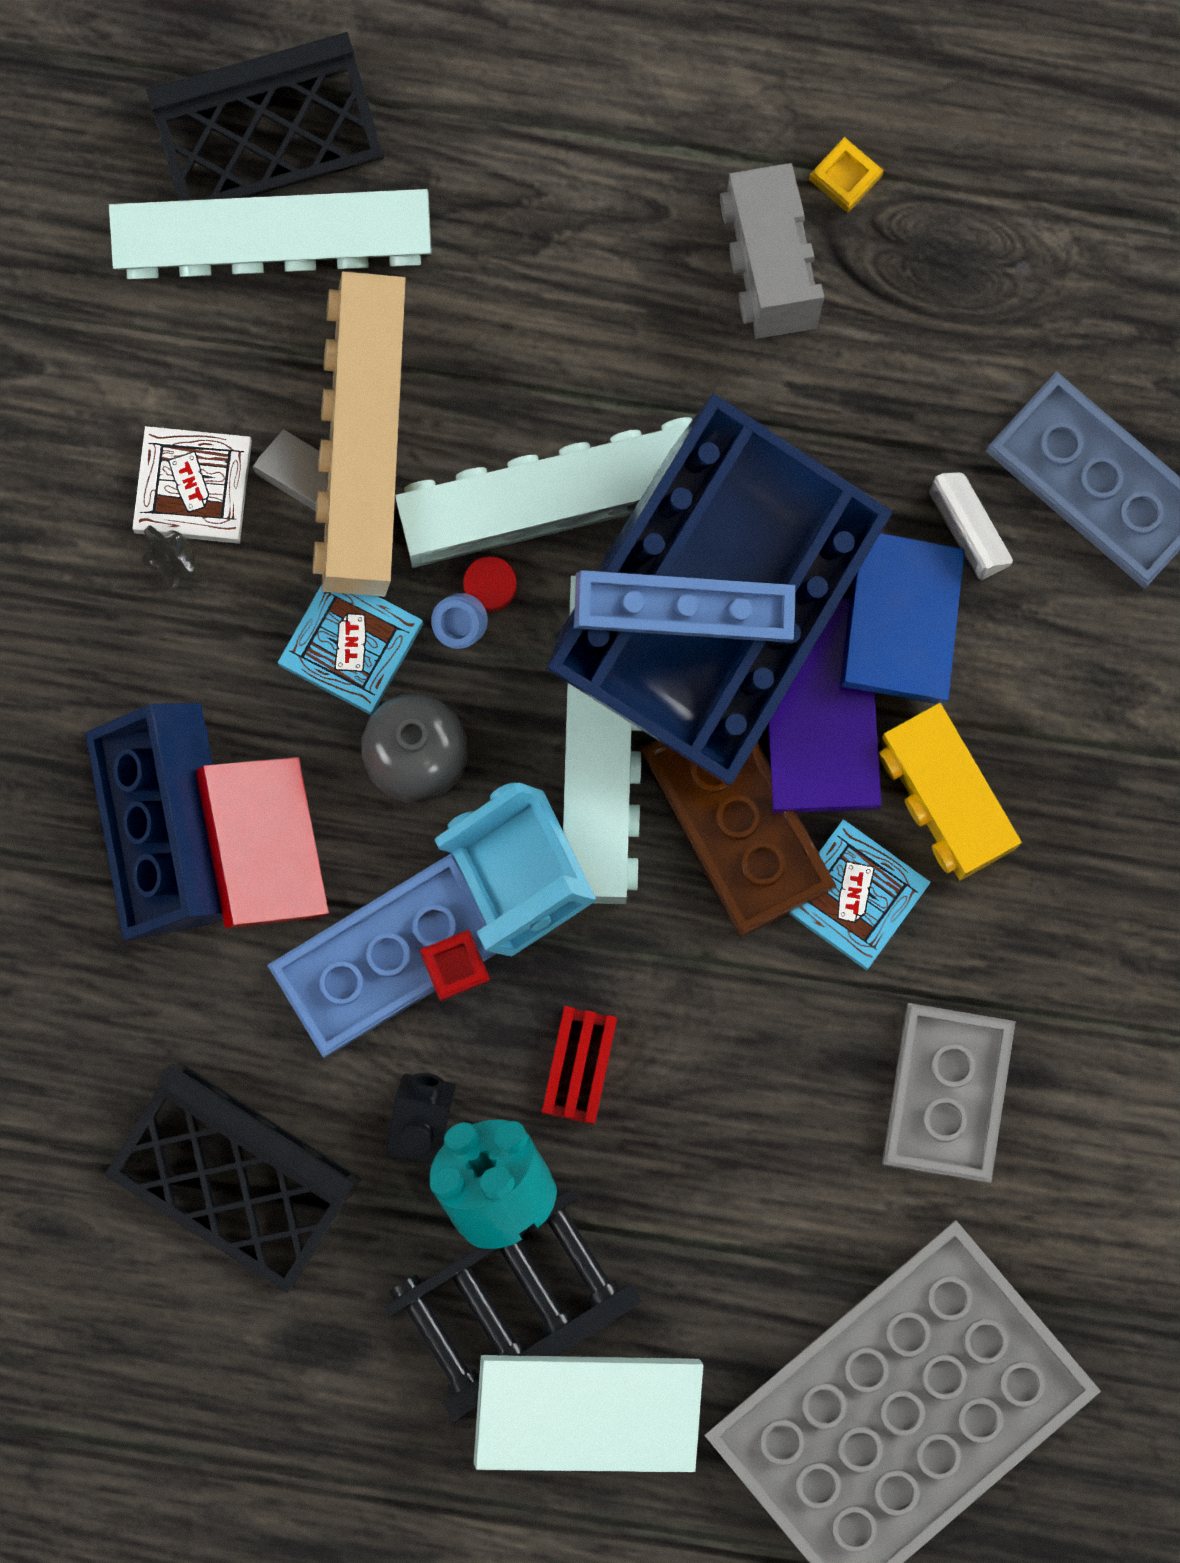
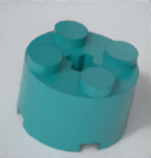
[430,1120,557,1249]

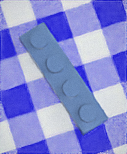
[574,570,796,642]

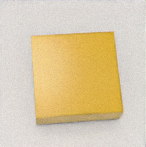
[809,137,884,213]

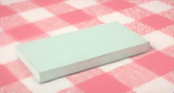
[473,1355,703,1472]

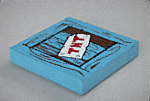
[278,585,423,715]
[789,819,931,971]

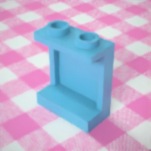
[435,783,597,957]

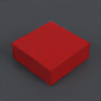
[419,929,490,1002]

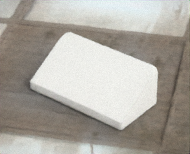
[929,472,1013,581]

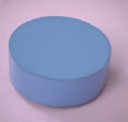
[431,593,488,649]

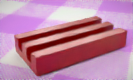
[542,1006,617,1125]

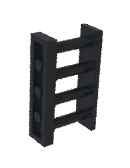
[384,1187,643,1422]

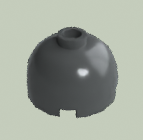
[361,694,468,803]

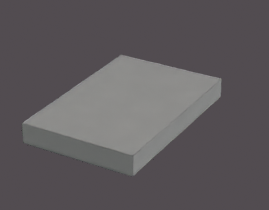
[882,1003,1016,1183]

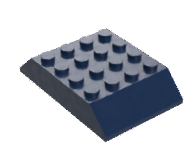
[546,393,893,786]

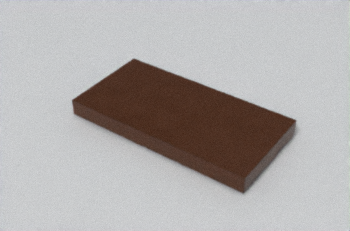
[640,740,836,939]

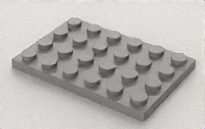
[704,1220,1101,1563]

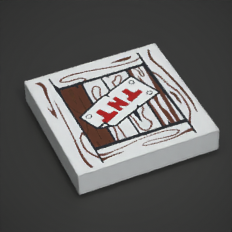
[132,426,252,544]

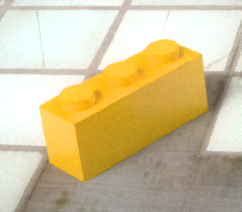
[878,703,1022,881]

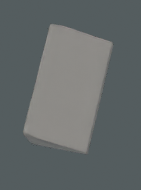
[253,429,328,511]

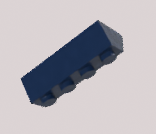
[85,703,223,941]

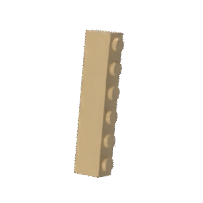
[313,271,406,597]

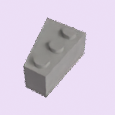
[720,163,825,339]

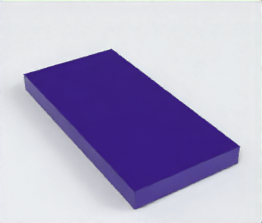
[768,599,881,814]

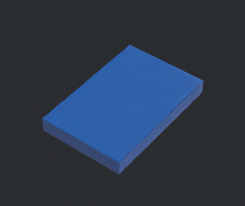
[840,533,965,705]

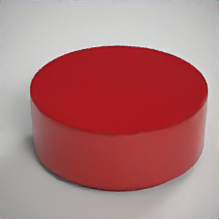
[463,557,517,613]

